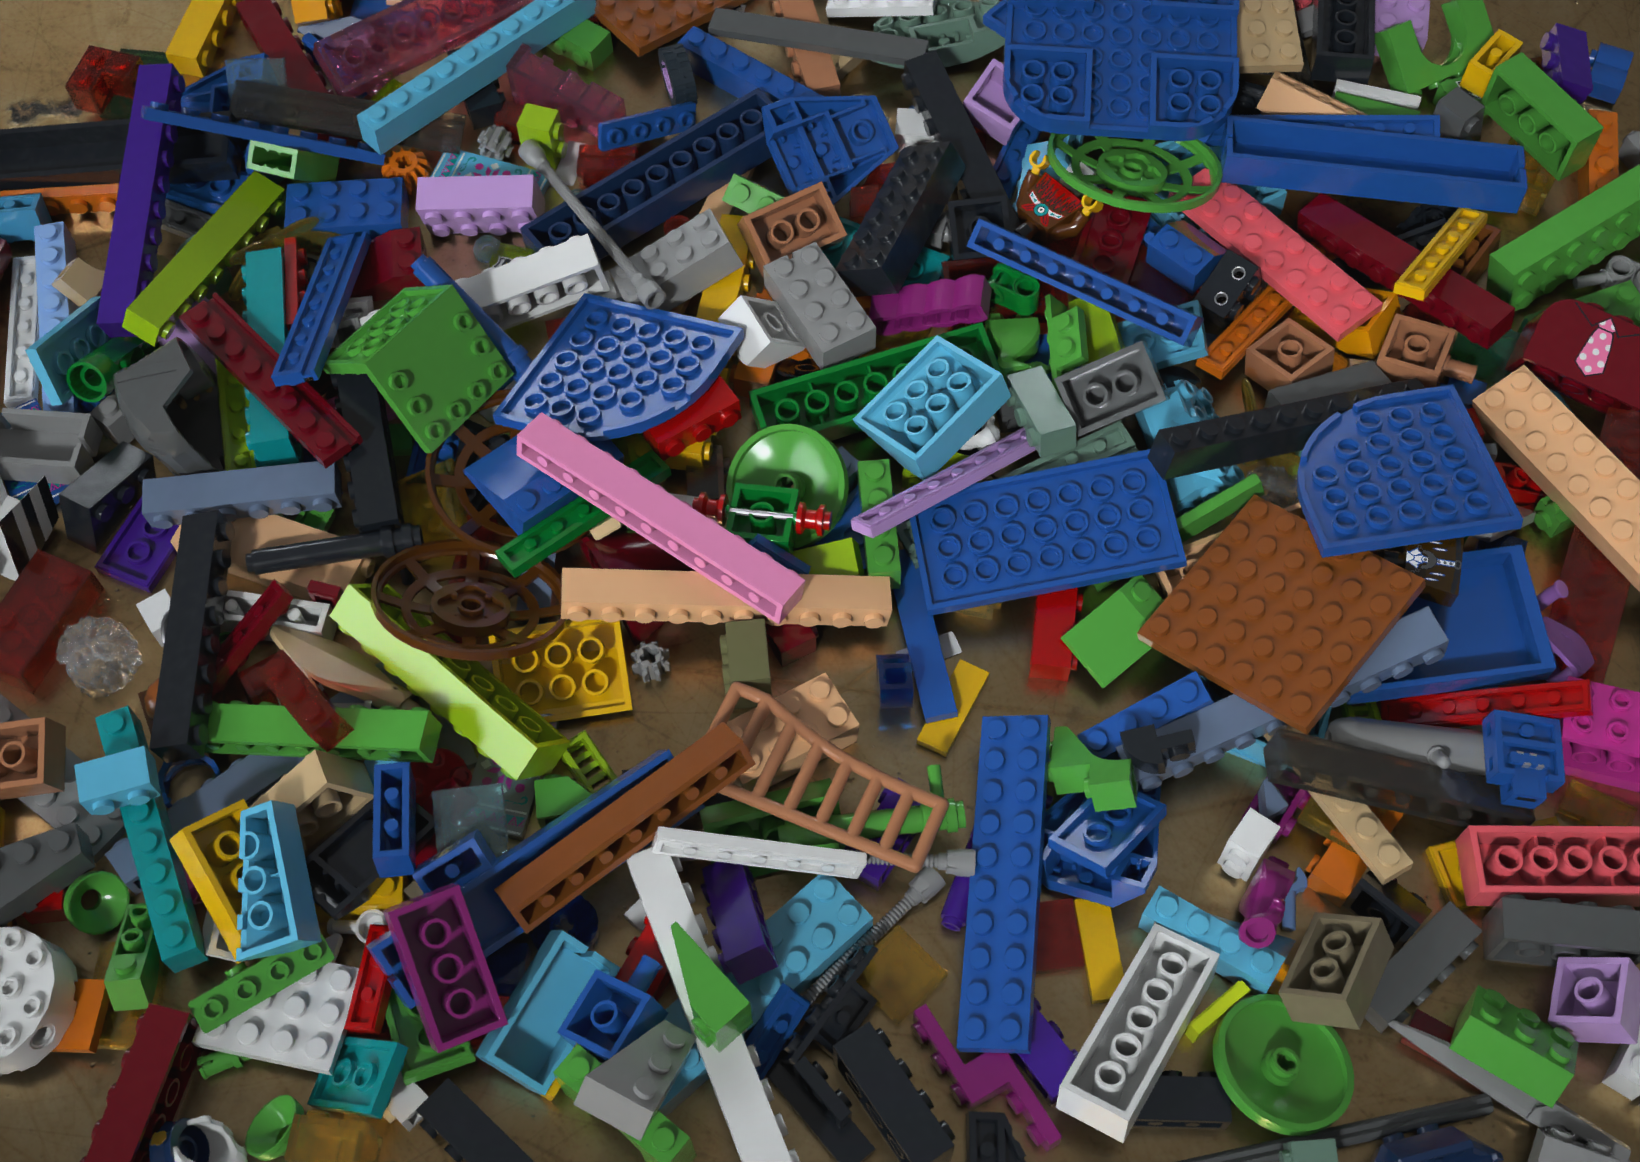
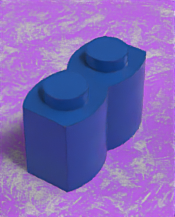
[1588,42,1634,104]

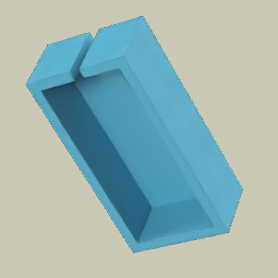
[475,930,620,1096]

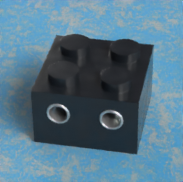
[1193,249,1263,330]

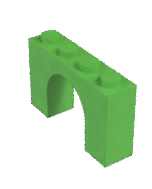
[1375,0,1494,96]
[553,1044,697,1162]

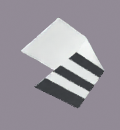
[0,476,59,584]

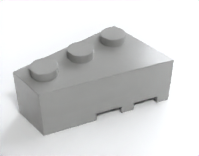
[573,1020,697,1141]

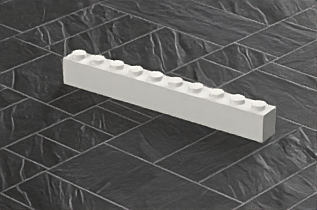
[626,847,800,1162]

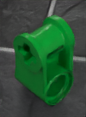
[988,263,1040,316]

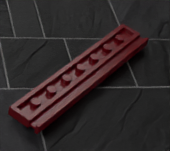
[179,292,363,468]

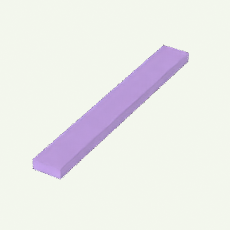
[850,427,1036,538]

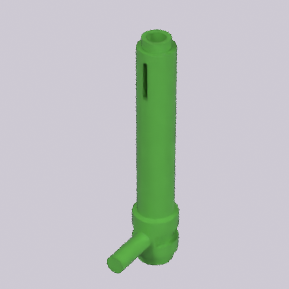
[778,765,966,846]

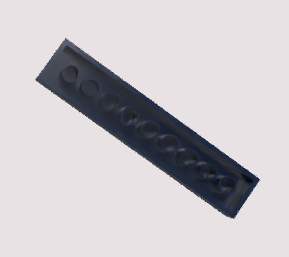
[520,88,773,260]

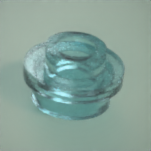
[473,235,503,263]

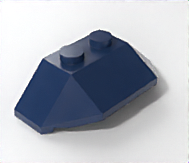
[1369,1123,1504,1162]

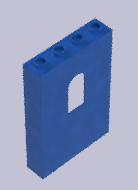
[1347,545,1557,705]

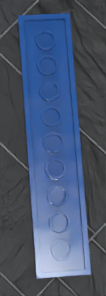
[956,715,1051,1054]

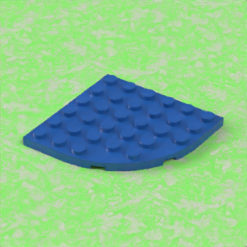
[492,293,745,441]
[1297,384,1523,558]

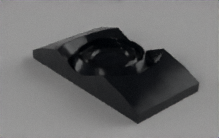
[305,798,440,921]

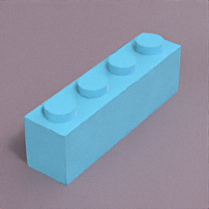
[236,800,322,962]
[1138,885,1296,995]

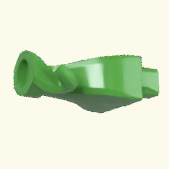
[985,313,1051,384]

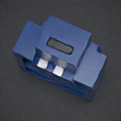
[1482,709,1566,809]

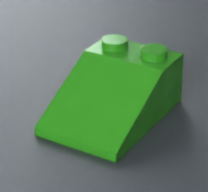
[1060,575,1164,688]
[670,922,753,1053]

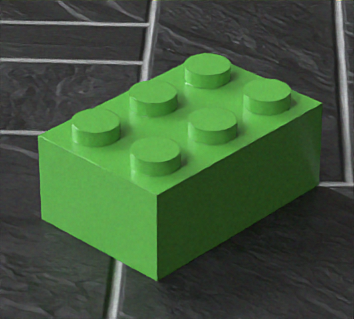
[1449,985,1579,1108]

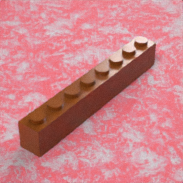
[494,722,756,934]

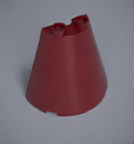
[580,529,695,646]

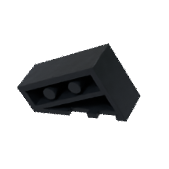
[59,441,156,553]

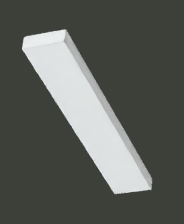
[4,255,39,408]
[652,826,867,879]

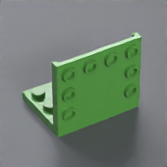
[323,284,514,453]

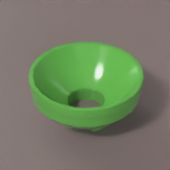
[64,871,129,935]
[245,1095,305,1161]

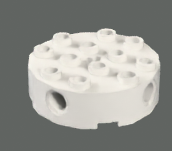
[0,927,78,1076]

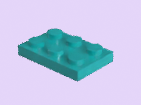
[307,1036,409,1119]

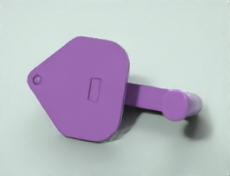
[1537,580,1595,683]

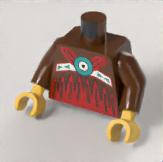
[1014,150,1103,244]

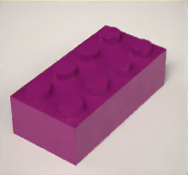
[383,883,508,1053]

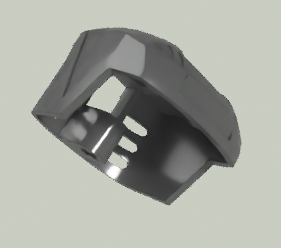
[113,337,224,476]

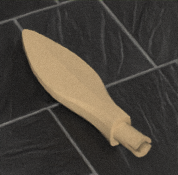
[269,625,437,719]

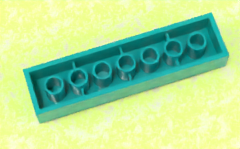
[241,247,304,467]

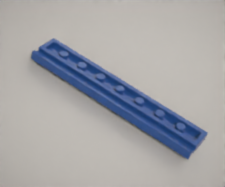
[140,101,385,166]
[271,231,371,387]

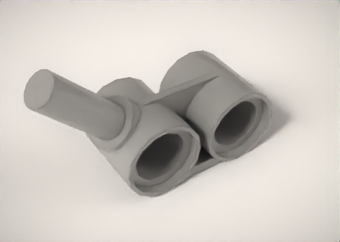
[1572,255,1640,293]

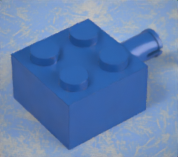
[557,955,668,1063]

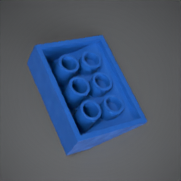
[463,435,624,536]

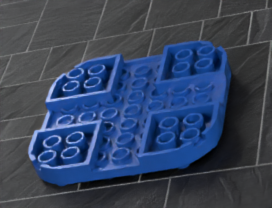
[1003,0,1239,141]

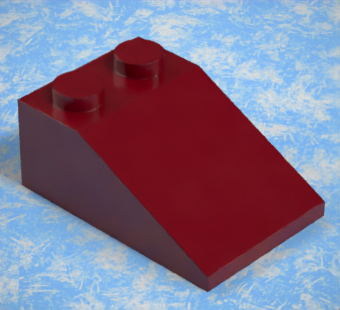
[350,227,427,302]

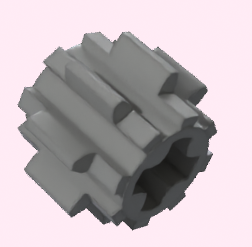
[477,124,514,161]
[630,641,671,683]

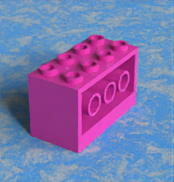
[1555,676,1640,793]

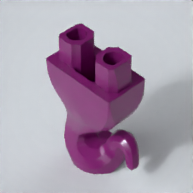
[1238,856,1296,949]

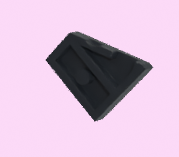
[965,1111,1026,1162]

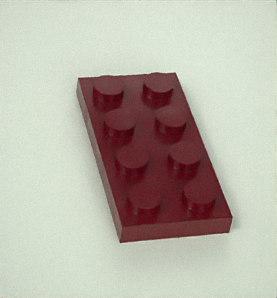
[1073,187,1152,284]

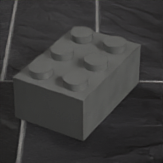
[1054,340,1170,437]

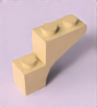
[51,255,170,307]

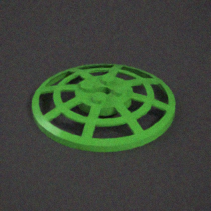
[1047,133,1223,213]

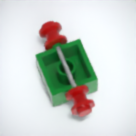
[692,483,832,554]

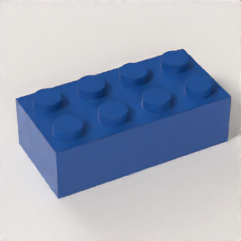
[284,177,409,251]

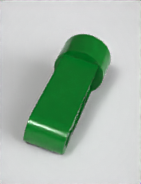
[66,337,159,402]

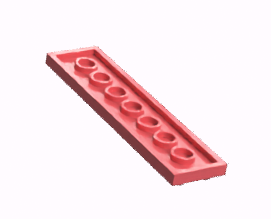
[1168,167,1383,342]

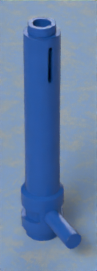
[410,254,535,391]

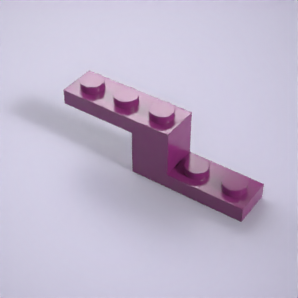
[911,1004,1062,1152]

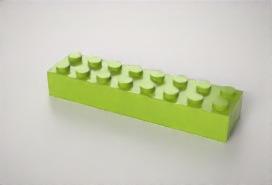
[329,583,571,781]

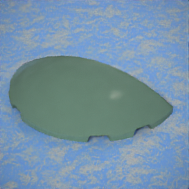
[871,0,1005,68]

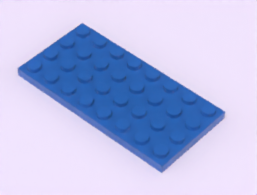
[910,449,1187,616]

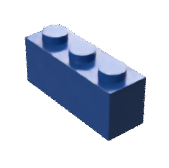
[373,762,416,878]

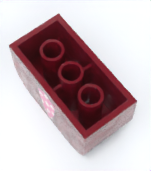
[1505,299,1640,420]

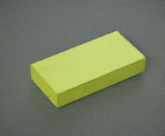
[1185,980,1251,1043]

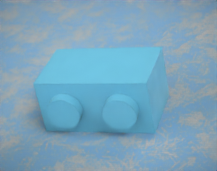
[74,746,161,815]

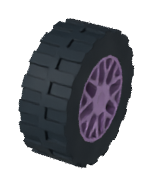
[658,43,698,106]

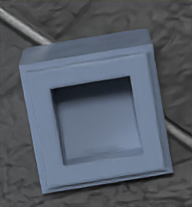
[1257,778,1288,822]

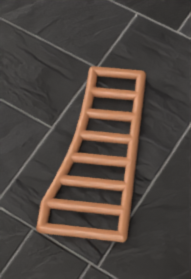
[707,681,949,873]

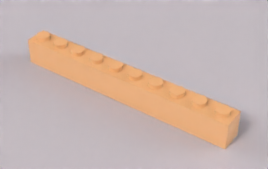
[561,568,892,628]

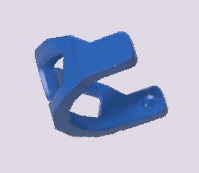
[158,754,222,808]

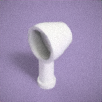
[327,909,388,944]

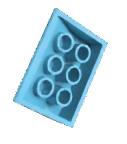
[853,335,1011,480]

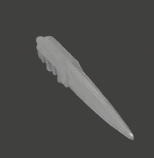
[1387,1021,1632,1162]

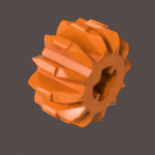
[381,147,431,195]

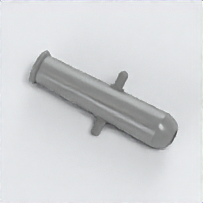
[1324,717,1486,775]

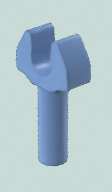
[1282,867,1308,931]

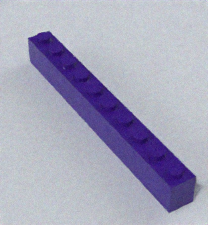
[96,63,186,338]

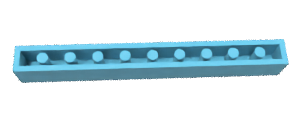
[357,0,596,155]

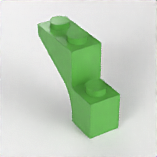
[1048,726,1138,812]

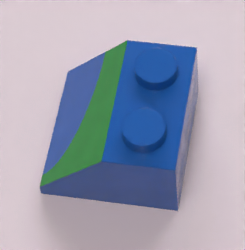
[1146,220,1227,295]

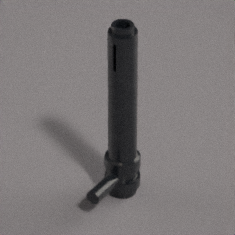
[245,523,424,585]

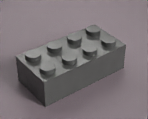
[1482,894,1640,967]

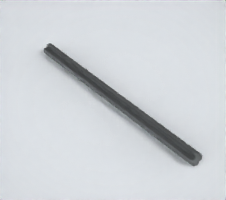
[1176,1093,1494,1162]

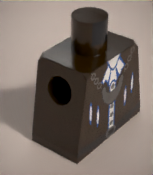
[1382,537,1464,607]

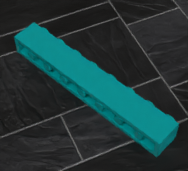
[95,706,209,973]

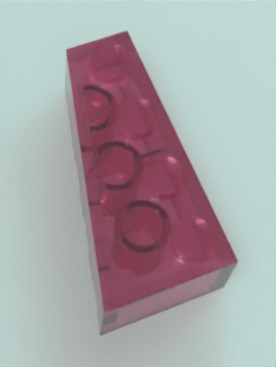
[506,43,626,138]

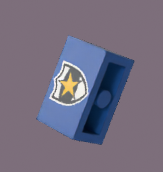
[412,829,496,894]

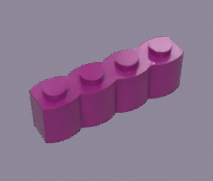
[869,274,992,336]

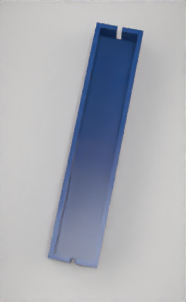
[1221,116,1528,214]
[366,749,705,1010]

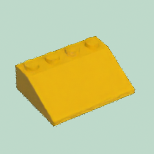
[488,620,633,723]

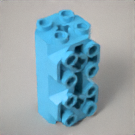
[1135,379,1245,517]

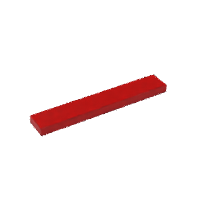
[1381,679,1593,727]

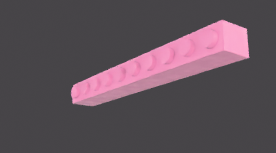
[516,412,806,624]

